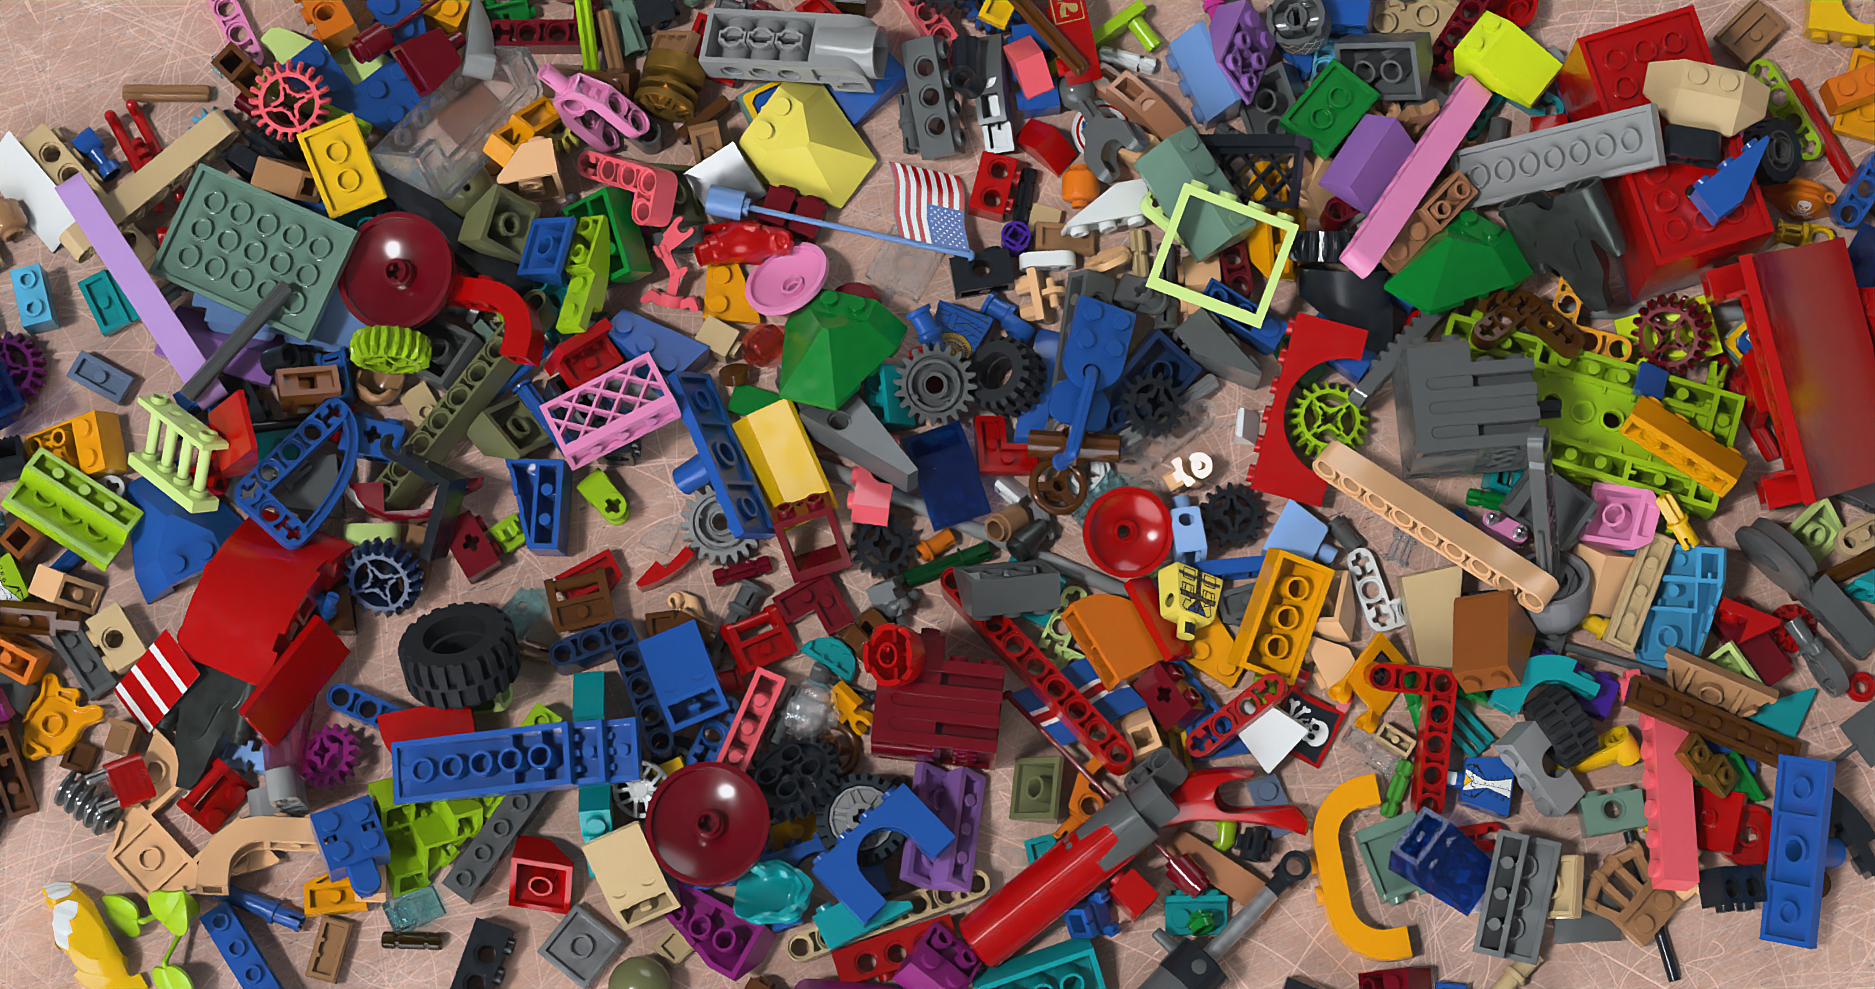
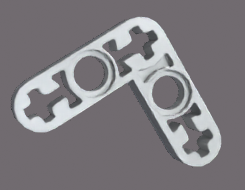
[1346,548,1406,634]

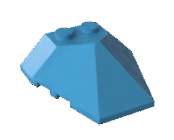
[1614,543,1727,668]

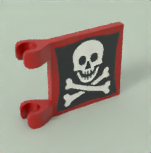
[1280,668,1355,769]

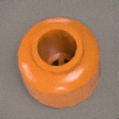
[1061,164,1100,209]

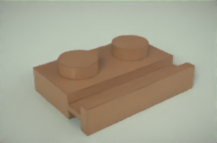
[1713,0,1787,68]

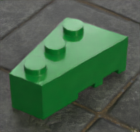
[562,187,653,284]

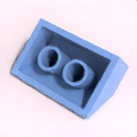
[1165,20,1242,131]

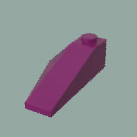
[664,879,777,982]

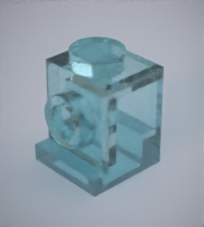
[500,587,546,638]

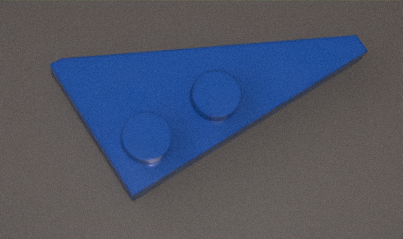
[1172,660,1250,763]

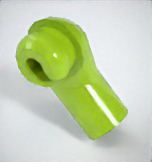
[1210,822,1237,854]

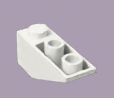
[1061,179,1152,238]

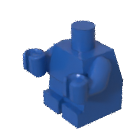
[1063,888,1121,939]

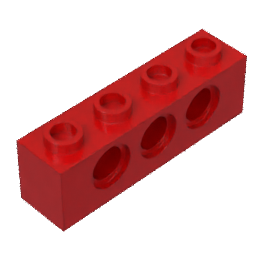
[831,914,957,984]

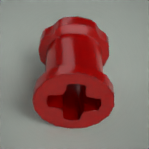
[718,665,745,693]

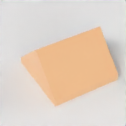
[1572,541,1634,615]

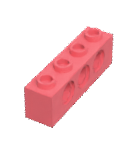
[716,666,787,773]

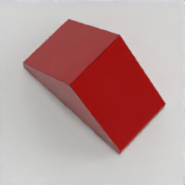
[1016,118,1077,178]

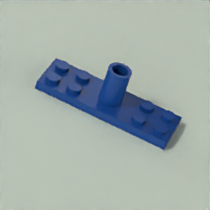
[666,371,776,539]
[1759,754,1846,949]

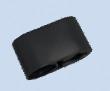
[1662,125,1722,168]

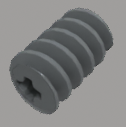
[54,770,124,836]

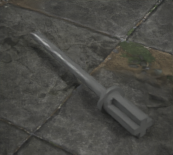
[1532,633,1667,680]

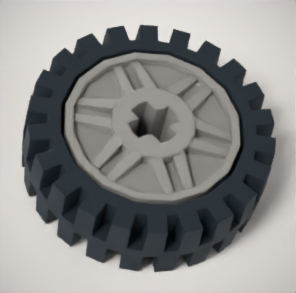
[816,773,905,867]

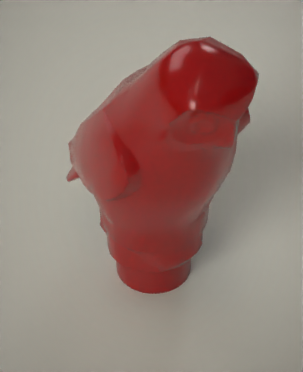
[694,220,795,267]

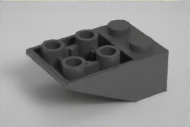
[1172,307,1263,391]

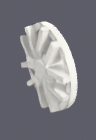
[612,760,668,818]

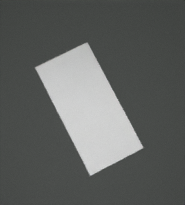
[0,131,76,253]

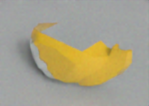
[42,881,150,989]

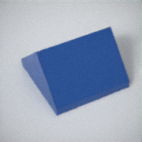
[517,216,578,287]

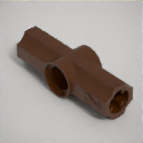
[1028,426,1121,466]

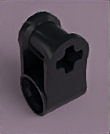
[260,343,316,381]

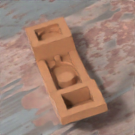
[1165,827,1283,921]

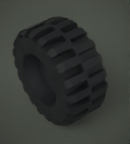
[398,602,522,710]

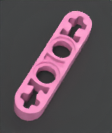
[208,0,266,69]

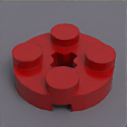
[1721,804,1772,866]

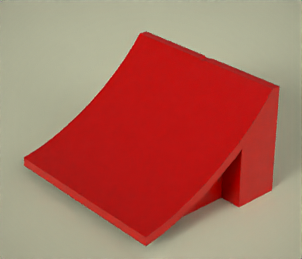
[1699,237,1875,510]

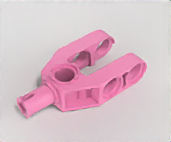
[537,62,650,153]

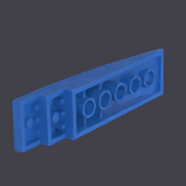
[391,717,643,805]

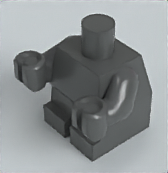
[866,574,922,626]

